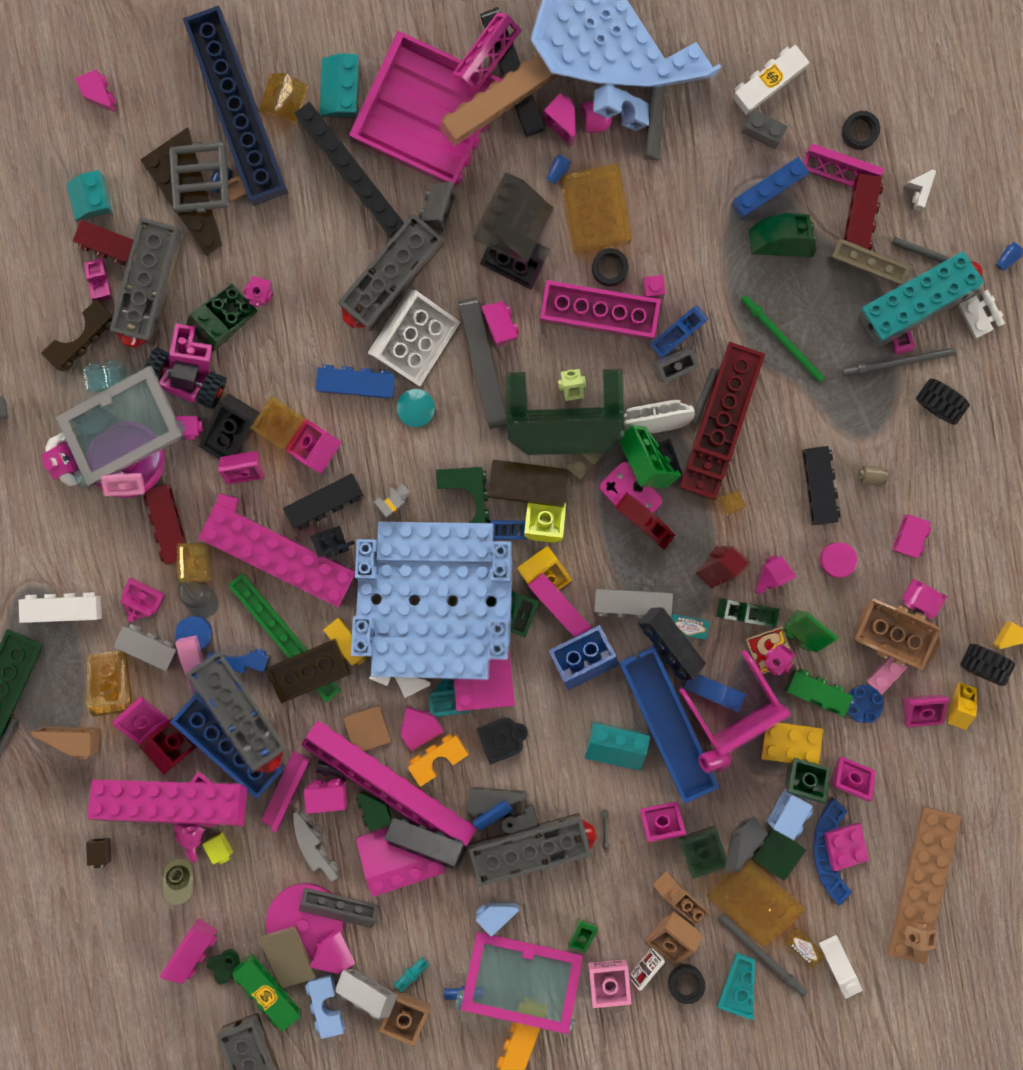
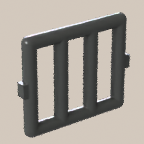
[169,142,229,213]

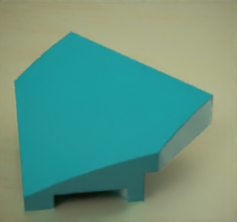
[429,678,469,718]

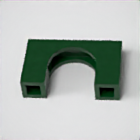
[436,467,489,523]

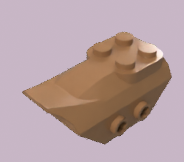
[854,598,941,671]

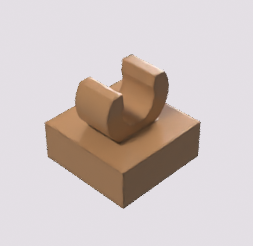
[228,175,247,202]

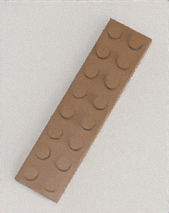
[887,806,962,965]

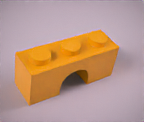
[408,733,469,787]

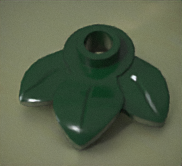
[207,949,240,984]

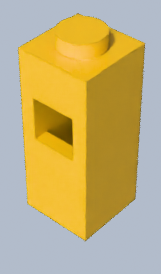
[323,617,367,666]

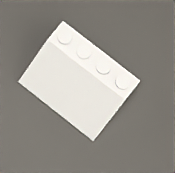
[368,288,461,386]

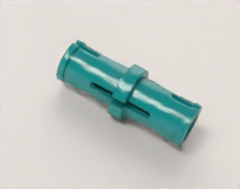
[394,956,430,993]

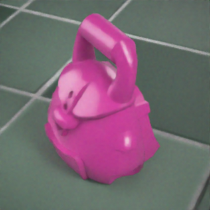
[173,824,204,863]

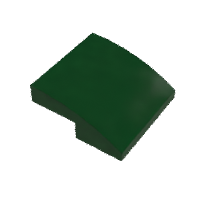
[752,828,806,881]

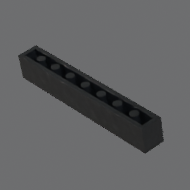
[294,101,404,239]

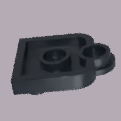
[476,717,528,765]

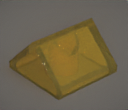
[259,73,307,122]
[177,543,212,582]

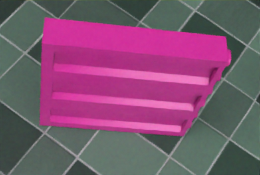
[349,31,503,189]

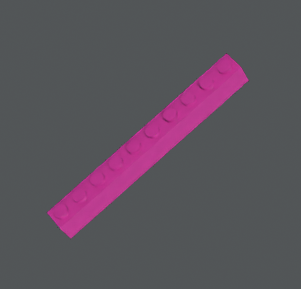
[301,721,477,847]

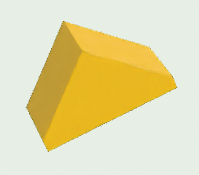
[993,621,1023,649]

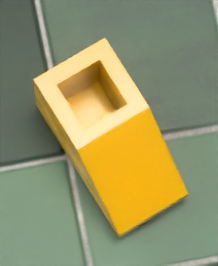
[948,682,977,730]

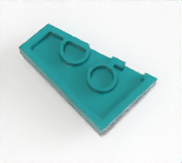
[717,952,755,1021]

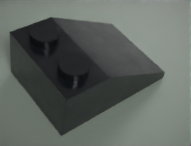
[199,394,262,459]

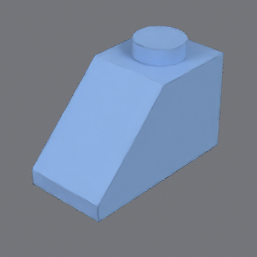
[475,902,519,937]

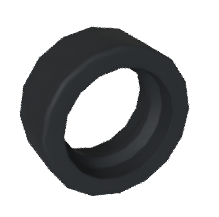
[841,111,881,150]
[592,248,629,287]
[668,964,705,1004]

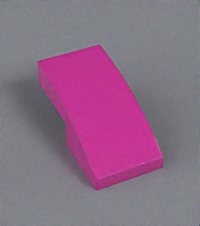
[84,258,112,301]

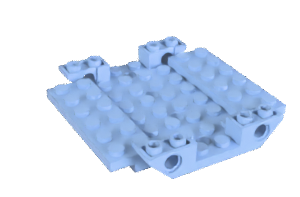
[351,522,513,680]

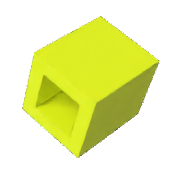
[202,832,233,865]

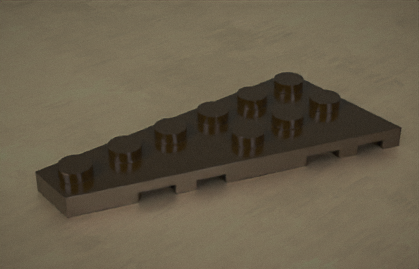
[140,127,223,256]

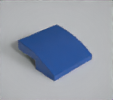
[473,799,514,831]

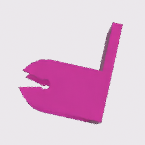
[679,650,791,756]

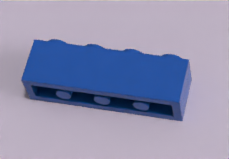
[731,157,809,220]
[315,365,396,399]

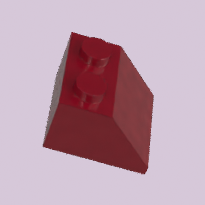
[139,717,197,775]

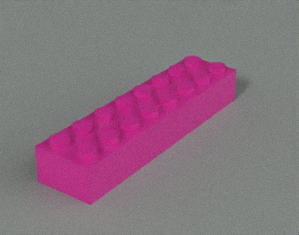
[198,503,355,607]
[87,780,247,827]

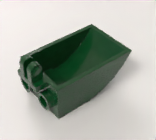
[749,213,817,258]

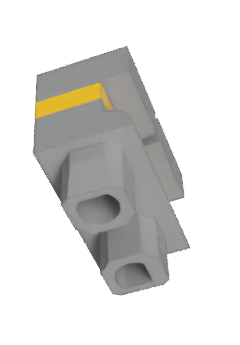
[374,484,411,518]

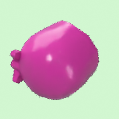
[580,102,612,133]

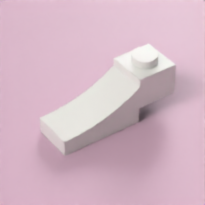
[819,935,863,999]

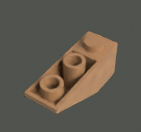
[653,871,709,925]

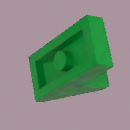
[568,918,599,953]

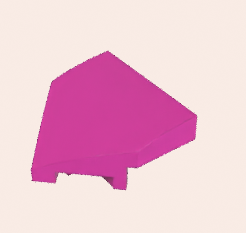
[120,577,165,622]
[400,706,444,751]
[310,930,355,974]

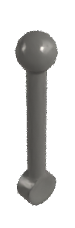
[601,809,610,850]

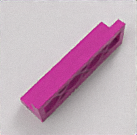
[452,12,522,92]
[803,143,884,188]
[261,751,311,832]

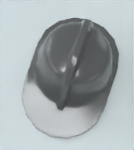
[177,575,218,617]

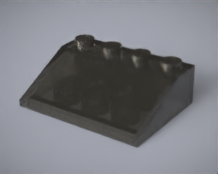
[473,172,554,264]

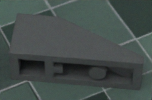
[467,786,527,817]

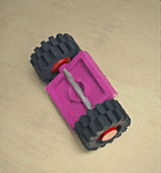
[144,347,227,409]

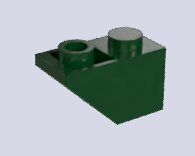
[356,790,393,831]

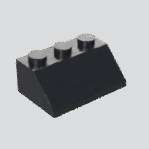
[480,223,551,290]

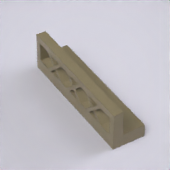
[828,238,911,285]

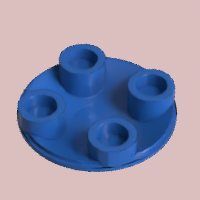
[847,685,884,723]

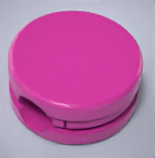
[819,542,858,578]

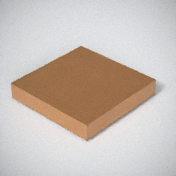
[343,705,392,751]

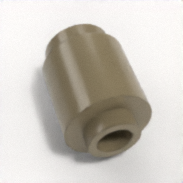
[858,465,888,486]

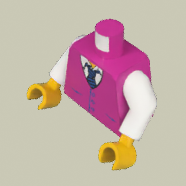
[41,425,85,486]

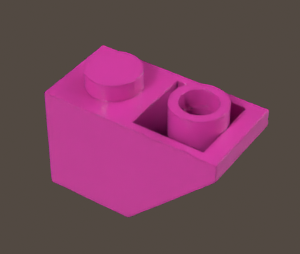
[75,69,116,112]

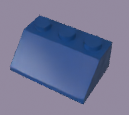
[549,625,619,690]

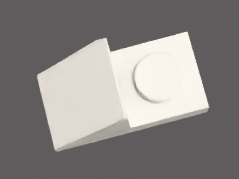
[904,170,936,212]

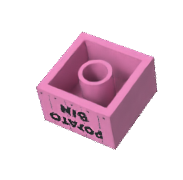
[588,959,631,1008]

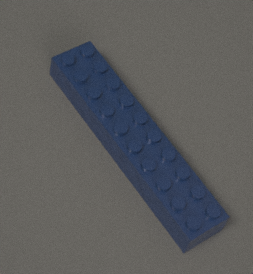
[182,5,289,206]

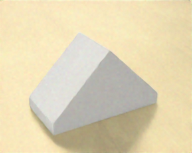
[395,677,431,698]

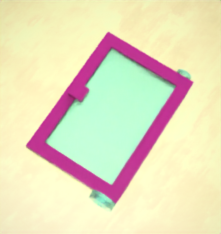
[454,932,583,1034]

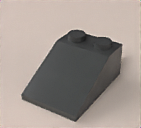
[419,182,455,232]

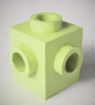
[558,369,586,401]

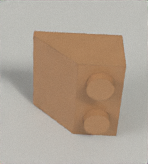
[645,911,703,966]

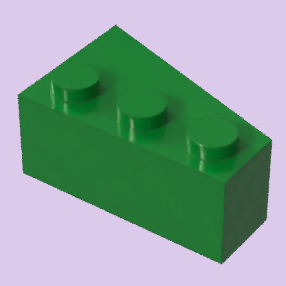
[618,425,681,488]
[784,668,854,718]

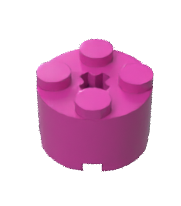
[901,578,948,619]

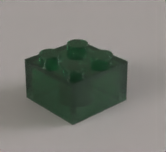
[678,825,727,879]

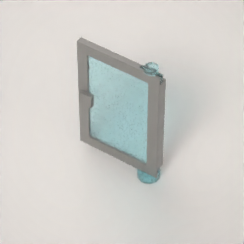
[56,366,186,489]

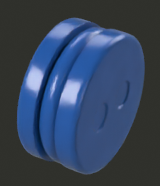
[175,616,213,650]

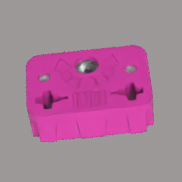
[599,462,662,523]

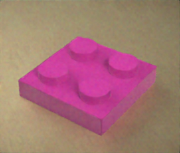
[112,696,169,745]
[824,822,869,871]

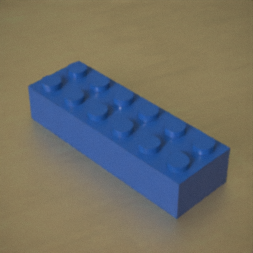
[170,693,286,799]

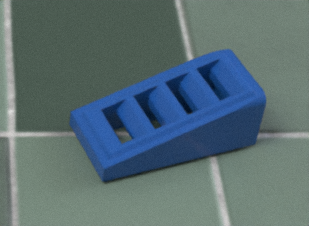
[487,520,527,540]

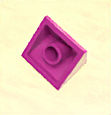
[218,451,265,485]
[903,695,949,728]
[829,756,875,802]
[640,802,686,843]

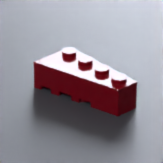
[695,546,750,589]

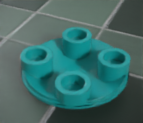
[397,389,435,427]

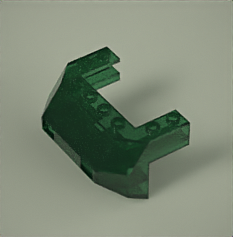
[506,368,625,455]

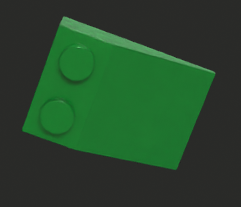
[783,610,839,653]

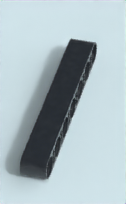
[480,7,545,138]

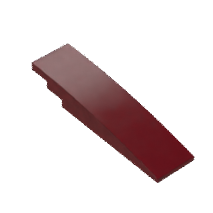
[679,342,765,500]

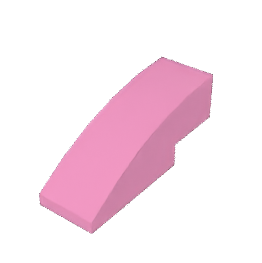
[175,635,205,692]

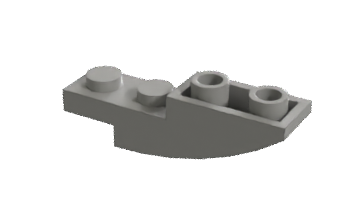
[293,809,340,882]

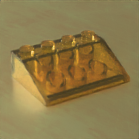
[561,163,632,253]
[707,858,806,947]

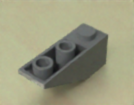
[724,816,768,874]

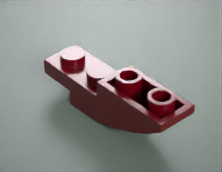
[615,492,675,550]

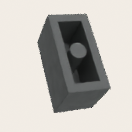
[741,109,788,149]
[651,347,699,383]

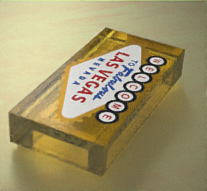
[784,928,825,969]

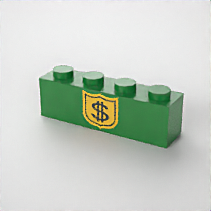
[232,953,301,1032]

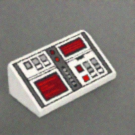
[629,948,665,991]

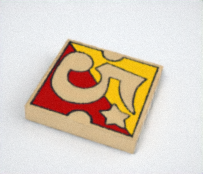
[746,626,795,674]

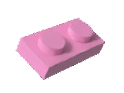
[101,473,145,496]
[866,656,908,695]

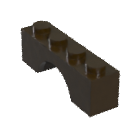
[41,299,113,372]

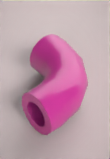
[699,749,732,773]

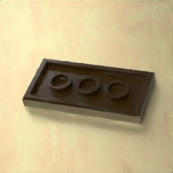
[488,459,569,508]
[266,639,351,704]

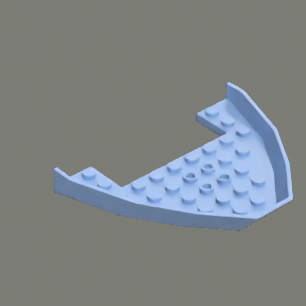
[531,0,721,87]

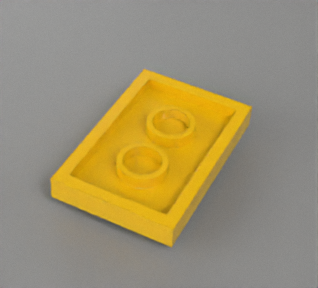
[761,722,823,764]

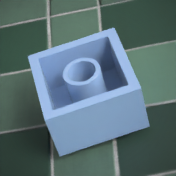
[767,788,813,840]

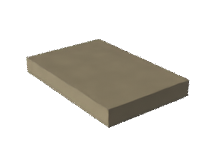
[259,926,318,989]

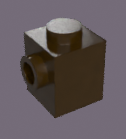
[86,838,111,868]

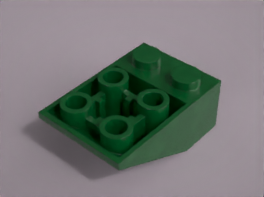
[186,283,258,352]
[486,591,539,638]

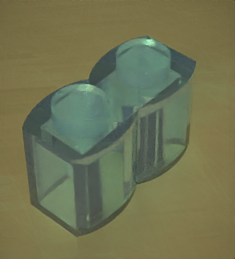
[83,359,127,393]

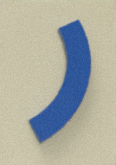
[813,797,852,906]

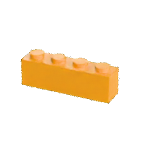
[496,997,547,1070]

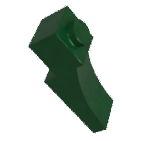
[716,598,779,628]

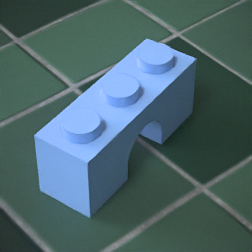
[594,84,650,131]
[306,972,345,1039]

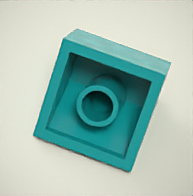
[66,170,113,221]

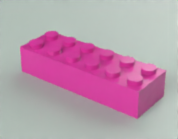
[539,280,661,341]

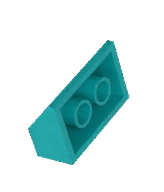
[319,53,360,118]
[585,721,650,771]

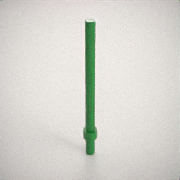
[741,295,825,383]

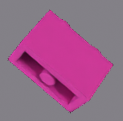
[892,514,931,558]

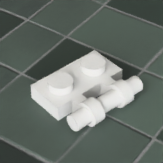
[957,290,1005,339]

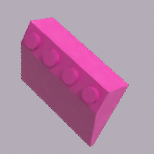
[454,652,515,712]
[356,820,446,897]

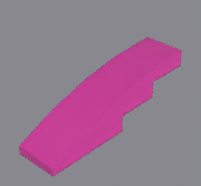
[528,573,593,637]

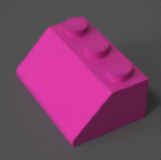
[159,918,218,984]

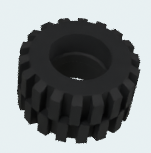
[916,378,970,425]
[960,644,1016,686]

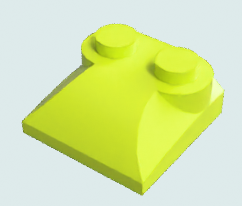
[524,503,566,543]

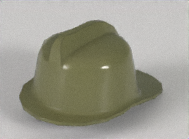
[162,858,193,905]

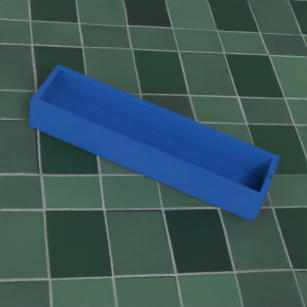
[618,645,720,804]

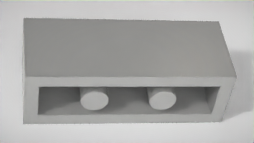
[114,624,178,671]
[335,969,398,1020]

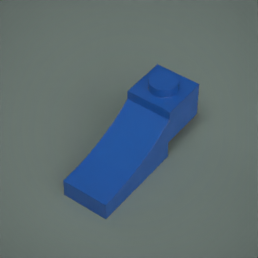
[650,305,709,359]
[206,648,271,673]
[683,674,746,712]

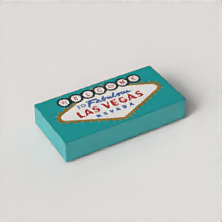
[671,614,710,640]

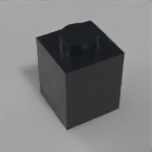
[168,361,199,392]

